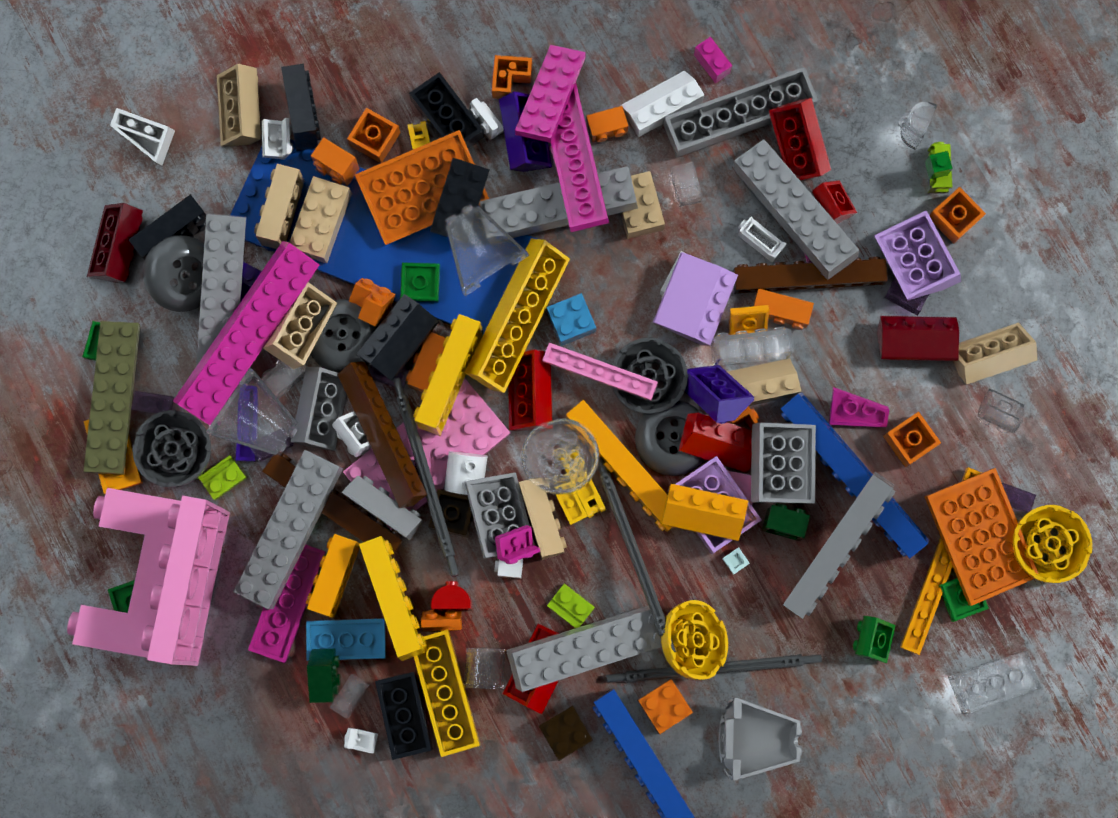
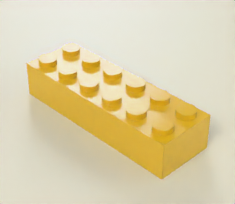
[413,314,484,436]
[359,536,426,661]
[414,630,481,757]

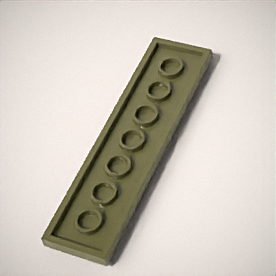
[83,321,140,475]

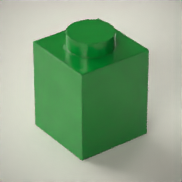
[925,151,953,180]

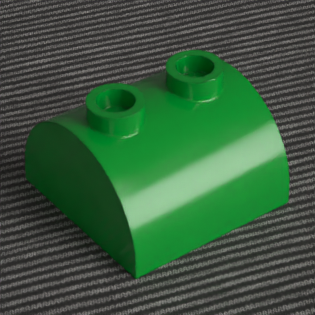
[853,616,896,663]

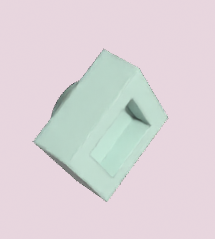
[722,547,750,575]

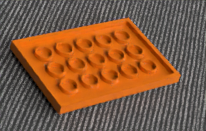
[355,130,489,245]
[924,468,1039,606]

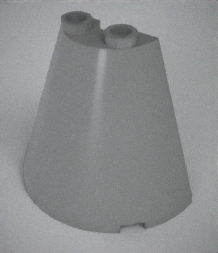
[719,698,802,780]

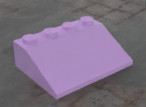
[874,210,961,301]
[653,252,738,345]
[668,456,761,555]

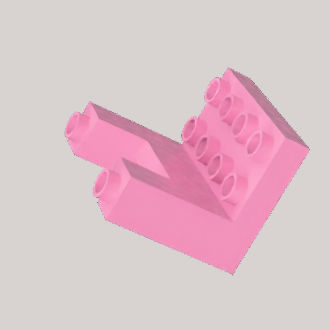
[67,488,230,666]

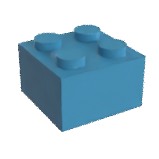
[546,293,596,346]

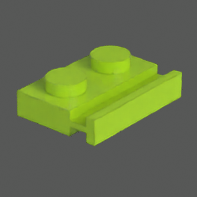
[198,455,247,501]
[547,584,595,628]

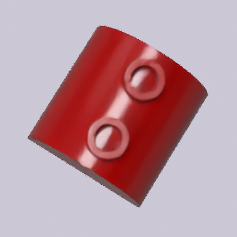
[812,180,857,224]
[431,581,473,611]

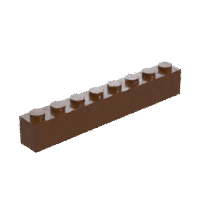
[733,256,888,294]
[337,362,427,508]
[262,453,404,558]

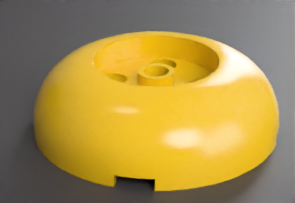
[1013,505,1093,583]
[661,600,728,680]

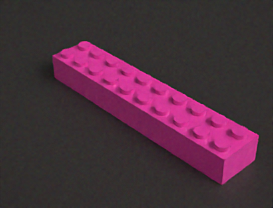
[173,241,319,425]

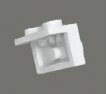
[469,98,504,140]
[262,118,292,160]

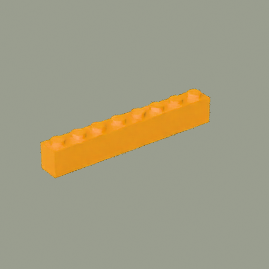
[565,400,673,532]

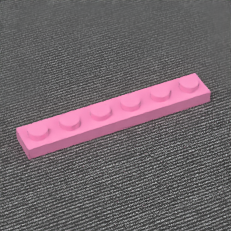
[542,343,658,401]

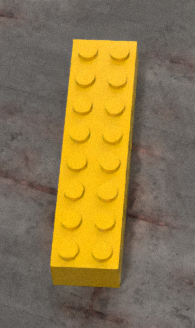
[464,238,570,393]

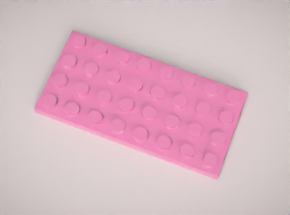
[343,378,511,530]

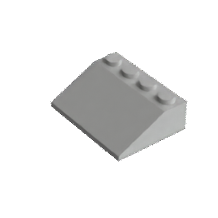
[751,423,816,504]
[464,472,535,558]

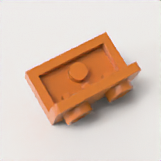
[727,406,759,429]
[421,610,462,631]

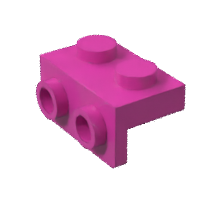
[495,525,540,564]

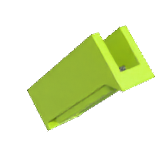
[928,142,952,193]

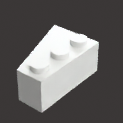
[110,108,175,165]

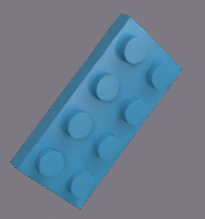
[306,619,386,661]

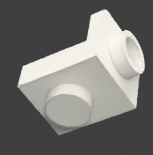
[344,728,378,753]

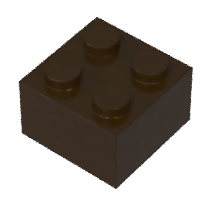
[428,489,473,538]
[539,705,593,761]

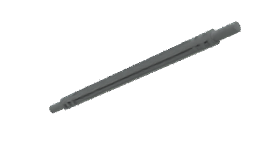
[393,378,459,577]
[595,457,676,652]
[606,654,822,683]

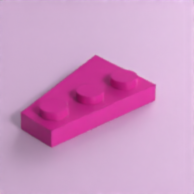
[829,387,889,427]

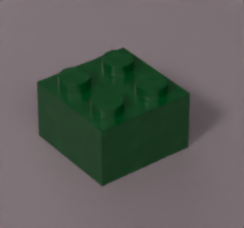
[762,503,810,541]
[307,648,341,703]

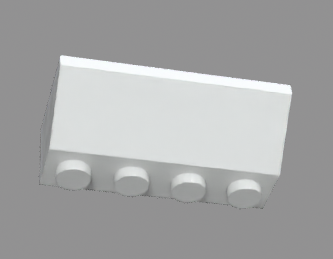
[620,71,704,137]

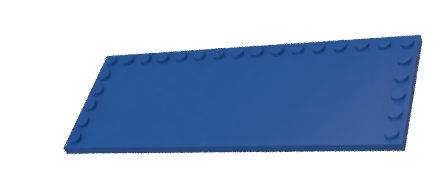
[230,139,537,338]

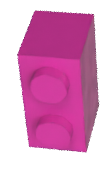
[694,37,732,84]

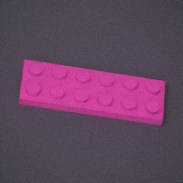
[515,45,586,143]
[248,545,326,663]

